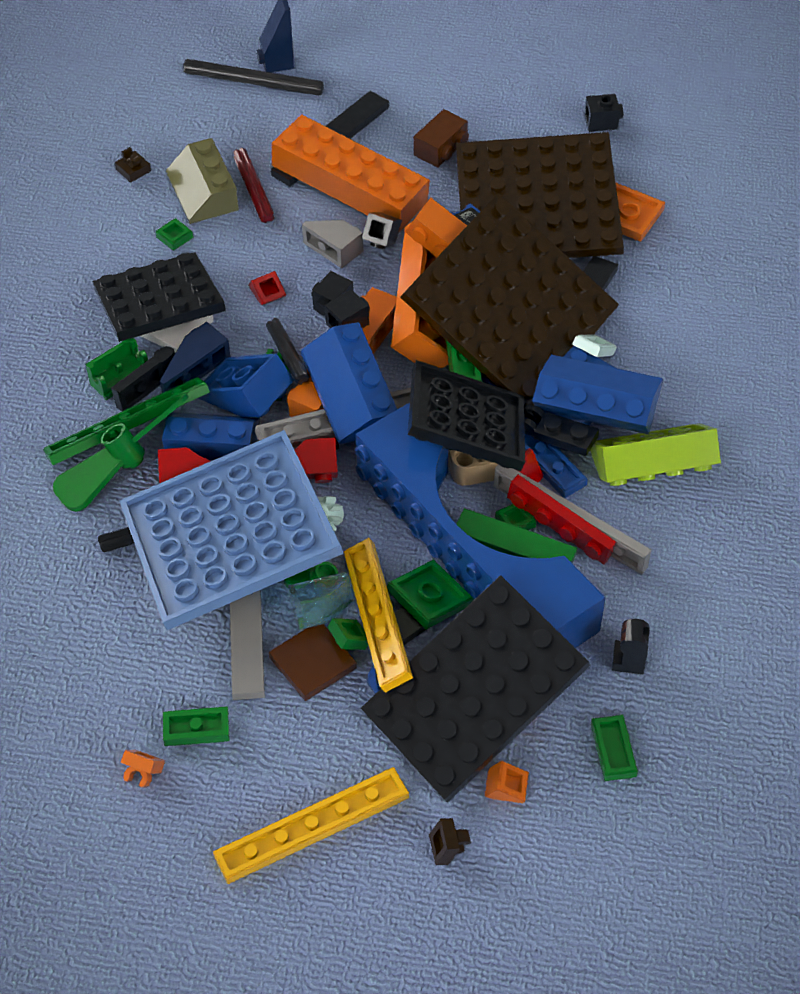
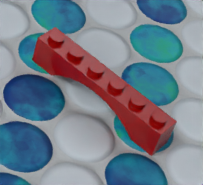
[158,437,338,483]

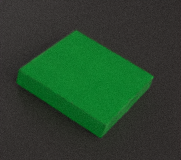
[387,559,474,630]

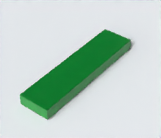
[456,508,577,563]

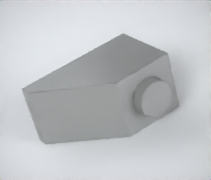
[302,220,363,268]

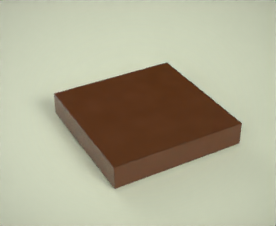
[269,620,357,701]

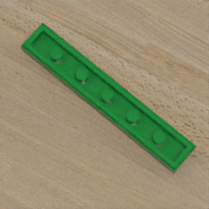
[43,377,210,465]

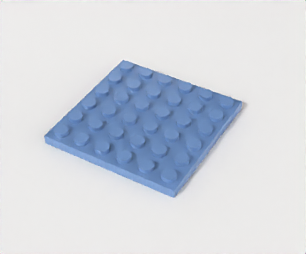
[119,430,344,630]

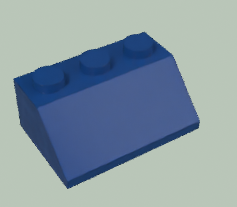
[162,412,260,461]

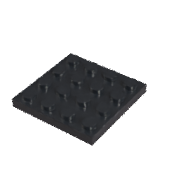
[92,252,226,342]
[407,360,525,471]

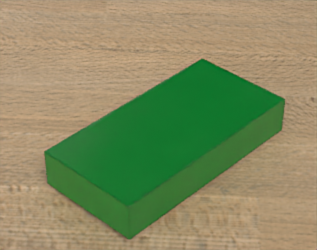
[591,715,638,782]

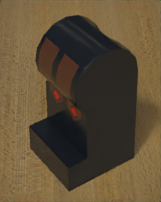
[612,619,650,674]

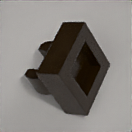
[115,147,151,183]
[429,818,471,865]

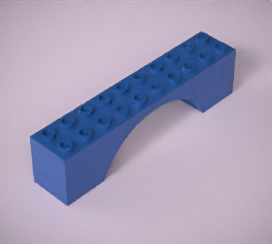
[355,403,606,648]

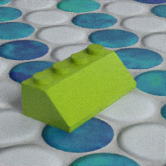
[590,423,721,486]

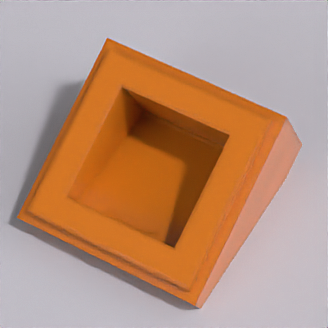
[485,760,529,803]

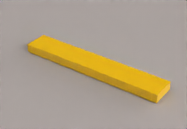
[343,537,413,693]
[213,767,409,885]

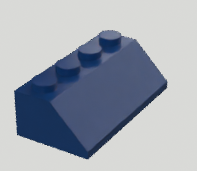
[300,322,398,444]
[532,355,663,435]

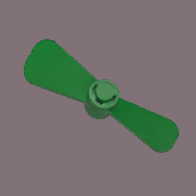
[53,394,190,512]

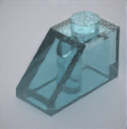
[288,571,354,630]

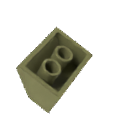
[166,138,239,224]

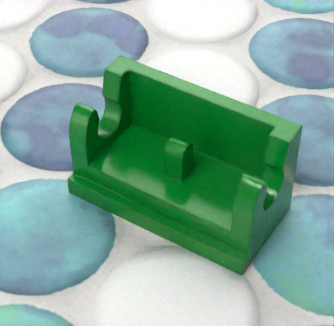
[85,338,148,400]

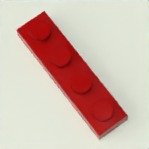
[507,474,616,565]

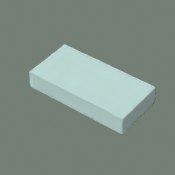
[572,334,617,357]

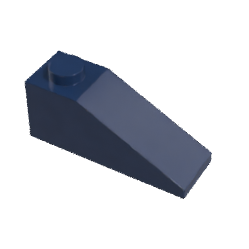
[256,0,294,73]
[160,322,231,393]

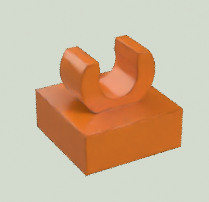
[120,750,165,787]

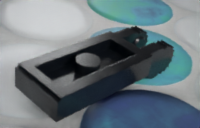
[111,346,175,411]
[524,404,599,456]

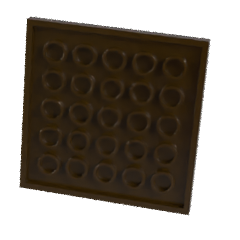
[456,132,624,258]
[400,193,619,407]

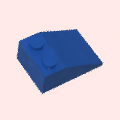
[198,353,294,418]

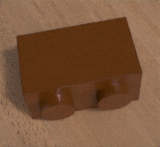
[413,109,469,168]

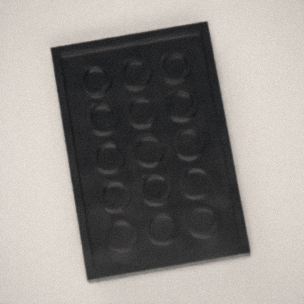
[361,575,591,803]

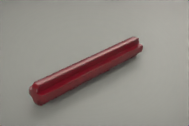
[233,148,274,223]

